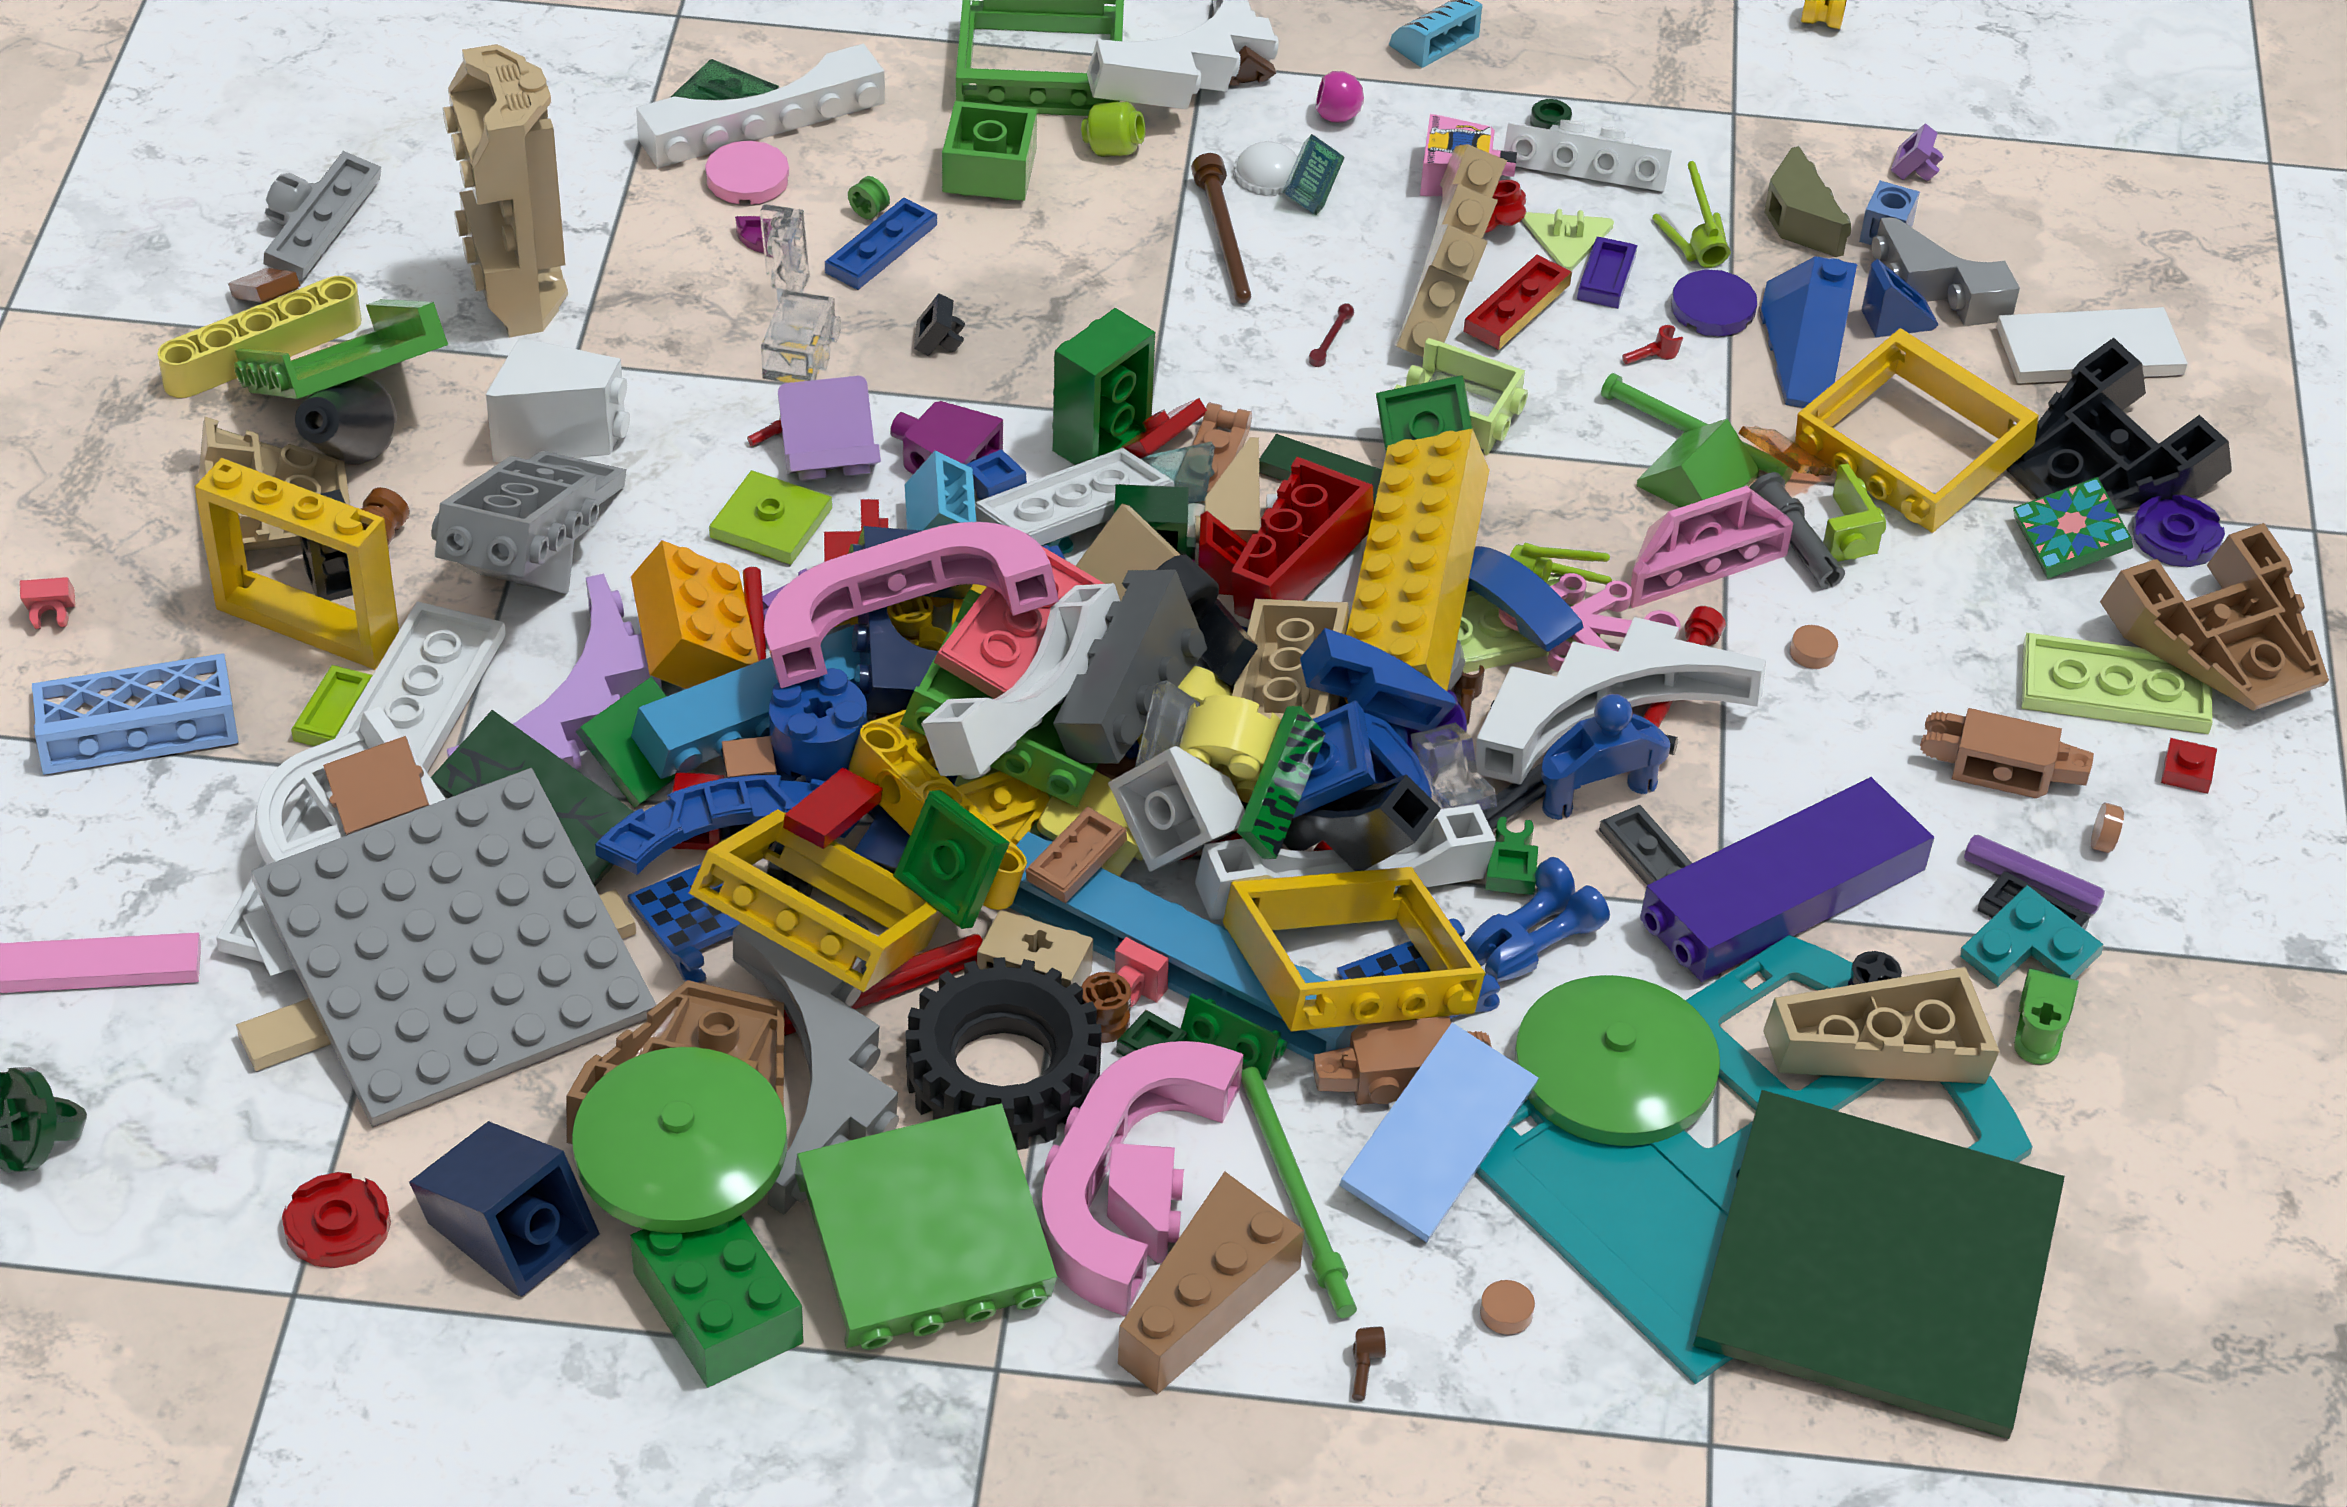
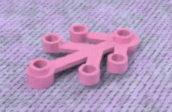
[1498,573,1681,672]

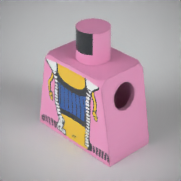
[1420,114,1517,196]

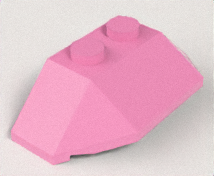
[1630,486,1793,608]

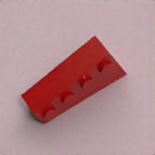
[1231,456,1374,620]

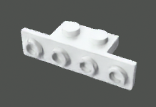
[1503,120,1672,191]

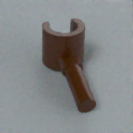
[1454,665,1485,725]
[1352,1326,1386,1401]

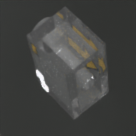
[761,290,841,383]

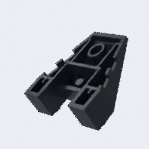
[2006,337,2232,511]

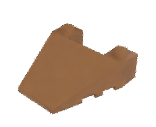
[2100,523,2329,711]
[566,980,784,1144]

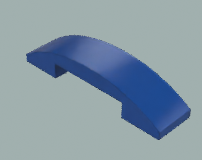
[1466,546,1584,652]

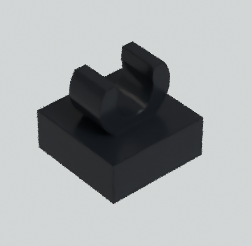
[914,293,965,356]

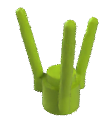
[1652,161,1731,268]
[1510,542,1612,585]

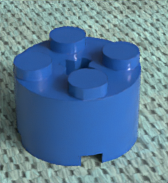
[769,668,867,782]

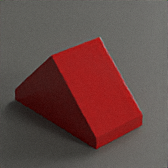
[1198,511,1247,595]

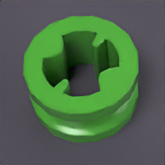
[848,176,890,219]

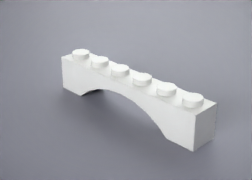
[636,43,885,169]
[921,583,1120,779]
[1195,804,1496,920]

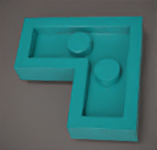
[1960,885,2103,986]

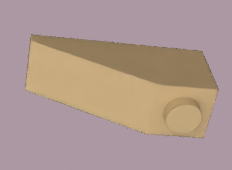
[1195,437,1260,543]

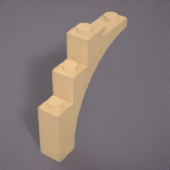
[1395,144,1507,357]

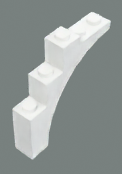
[1087,0,1279,110]
[1475,617,1766,784]

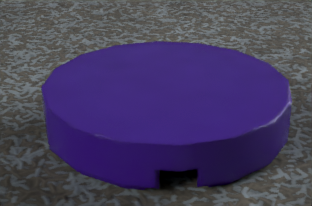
[1671,269,1757,336]
[2132,495,2225,567]

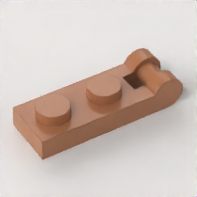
[1176,402,1252,503]

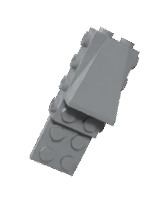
[431,451,626,594]

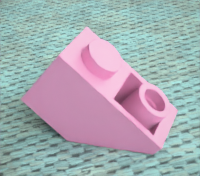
[1107,1143,1184,1263]

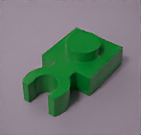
[1485,817,1538,895]

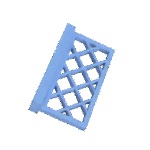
[32,653,239,775]

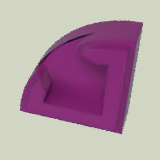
[735,216,778,255]

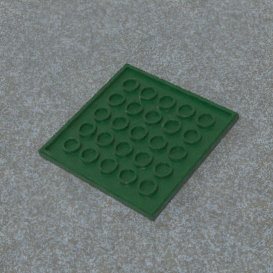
[1693,1090,2065,1439]

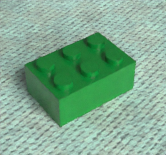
[1052,308,1156,465]
[630,1215,804,1388]

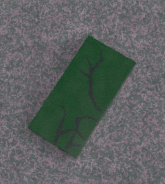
[430,710,635,887]

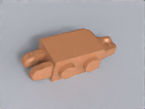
[1920,708,2094,798]
[1313,1016,1492,1105]

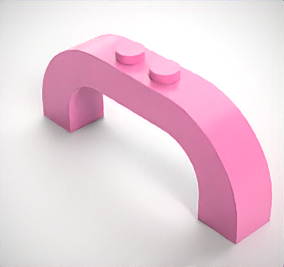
[764,522,1059,688]
[1041,1041,1243,1316]

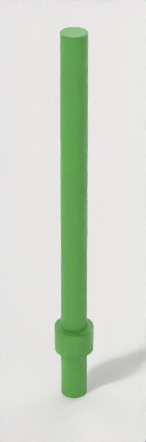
[1241,1067,1357,1318]

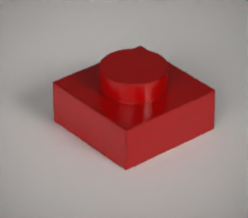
[2161,737,2217,794]

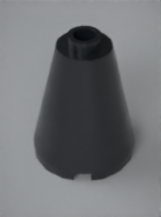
[295,376,397,464]

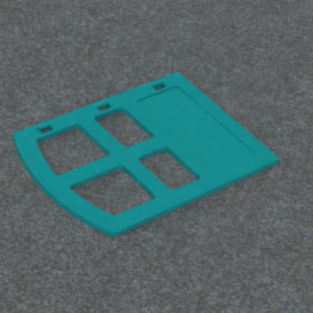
[1476,935,2033,1385]

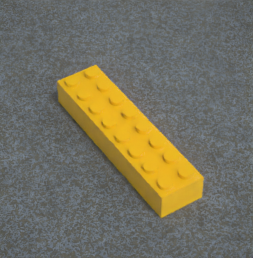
[1344,428,1490,704]

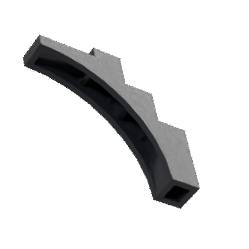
[1142,694,1441,871]

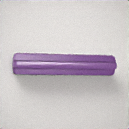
[1964,835,2105,915]

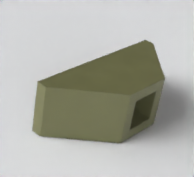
[1764,146,1851,257]

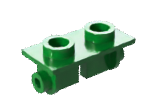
[1180,993,1288,1080]

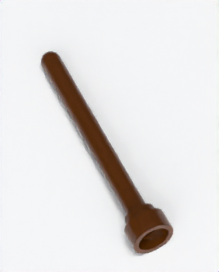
[1191,153,1251,304]

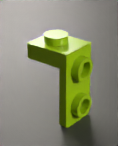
[1823,463,1886,562]

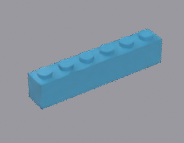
[631,625,860,779]

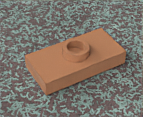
[1026,806,1127,904]

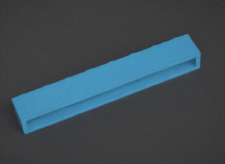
[1008,832,1358,1062]

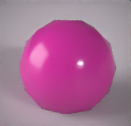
[1316,71,1364,123]

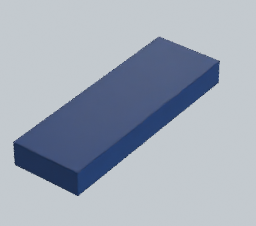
[825,198,937,290]

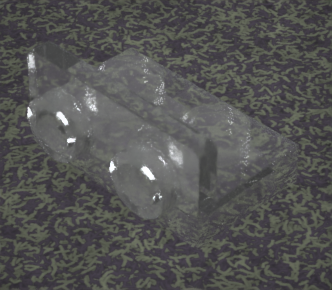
[760,204,810,309]

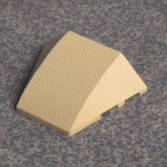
[198,417,350,550]

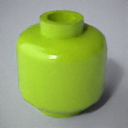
[1081,102,1145,157]

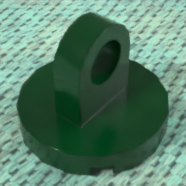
[0,1067,87,1173]

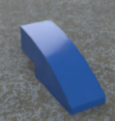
[1300,628,1456,733]

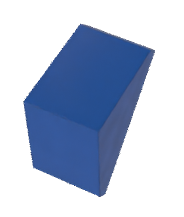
[1861,259,1939,338]

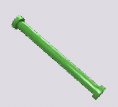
[1601,373,1795,484]

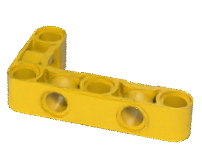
[849,710,1027,910]

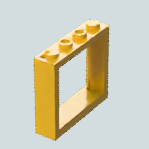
[1795,328,2039,533]
[194,458,399,670]
[689,809,943,992]
[1223,867,1485,1031]

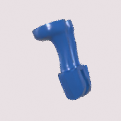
[1465,857,1610,983]

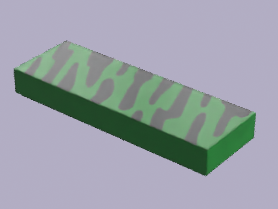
[1237,706,1326,859]

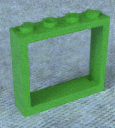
[956,0,1124,116]

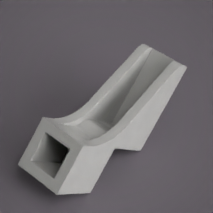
[1872,217,2020,326]

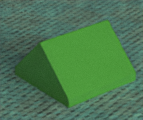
[1636,418,1759,508]

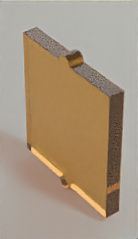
[1738,426,1834,477]

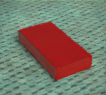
[783,768,883,849]

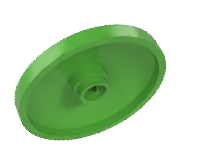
[1514,975,1720,1146]
[572,1047,788,1233]

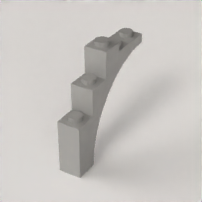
[733,923,899,1215]

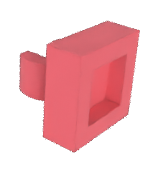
[20,577,75,629]
[1115,937,1169,1007]

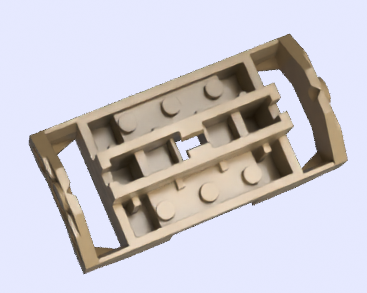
[442,44,568,338]

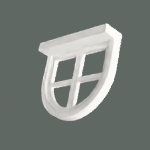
[254,706,445,865]

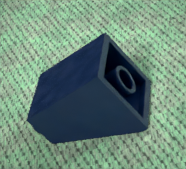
[409,1121,600,1297]

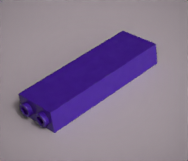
[1640,777,1934,982]

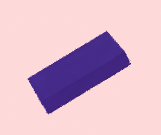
[1577,237,1638,309]

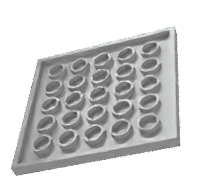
[251,768,657,1128]

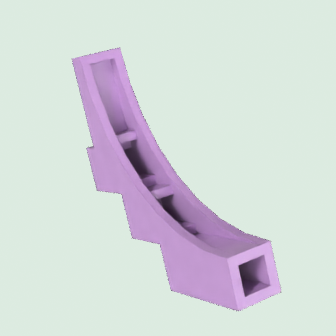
[447,574,662,769]

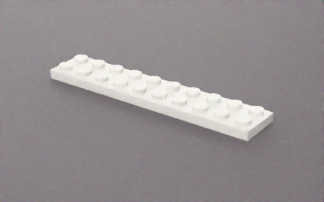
[216,601,506,971]

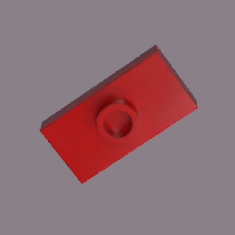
[1119,398,1207,459]

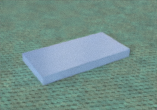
[1339,1022,1539,1243]

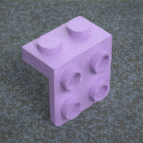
[778,376,881,481]

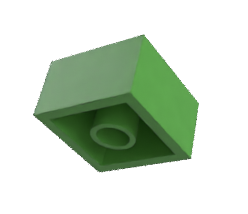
[942,101,1037,201]

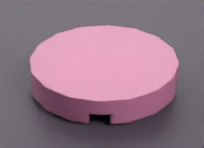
[705,141,789,204]

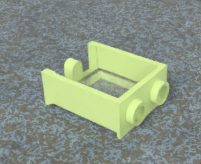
[1394,338,1528,455]

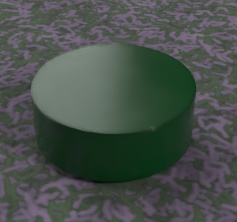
[1530,99,1572,129]

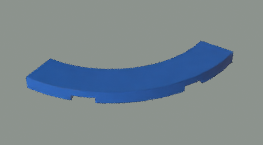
[595,775,863,875]

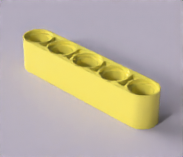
[157,276,362,398]

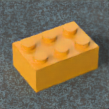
[630,540,759,689]

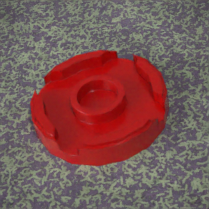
[282,1172,391,1268]

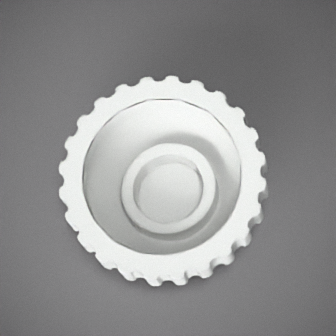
[1233,141,1300,196]

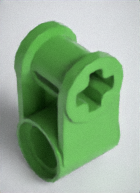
[2014,968,2079,1065]

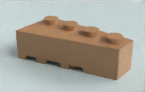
[1118,1171,1304,1395]

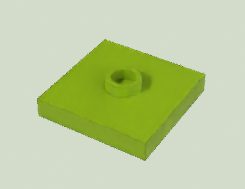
[709,470,832,565]

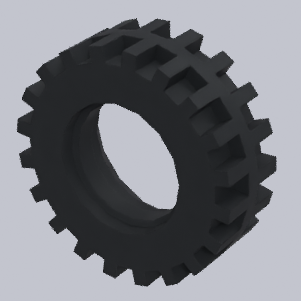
[906,957,1102,1150]

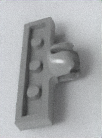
[263,151,381,280]

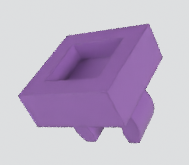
[1891,123,1944,181]

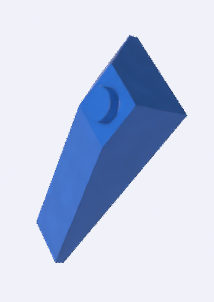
[1760,256,1857,408]

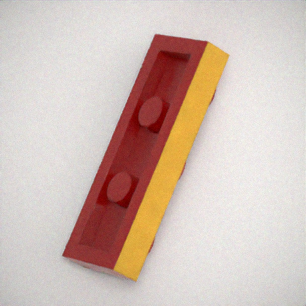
[1463,254,1572,350]

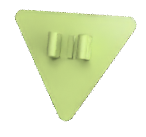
[1522,209,1614,271]

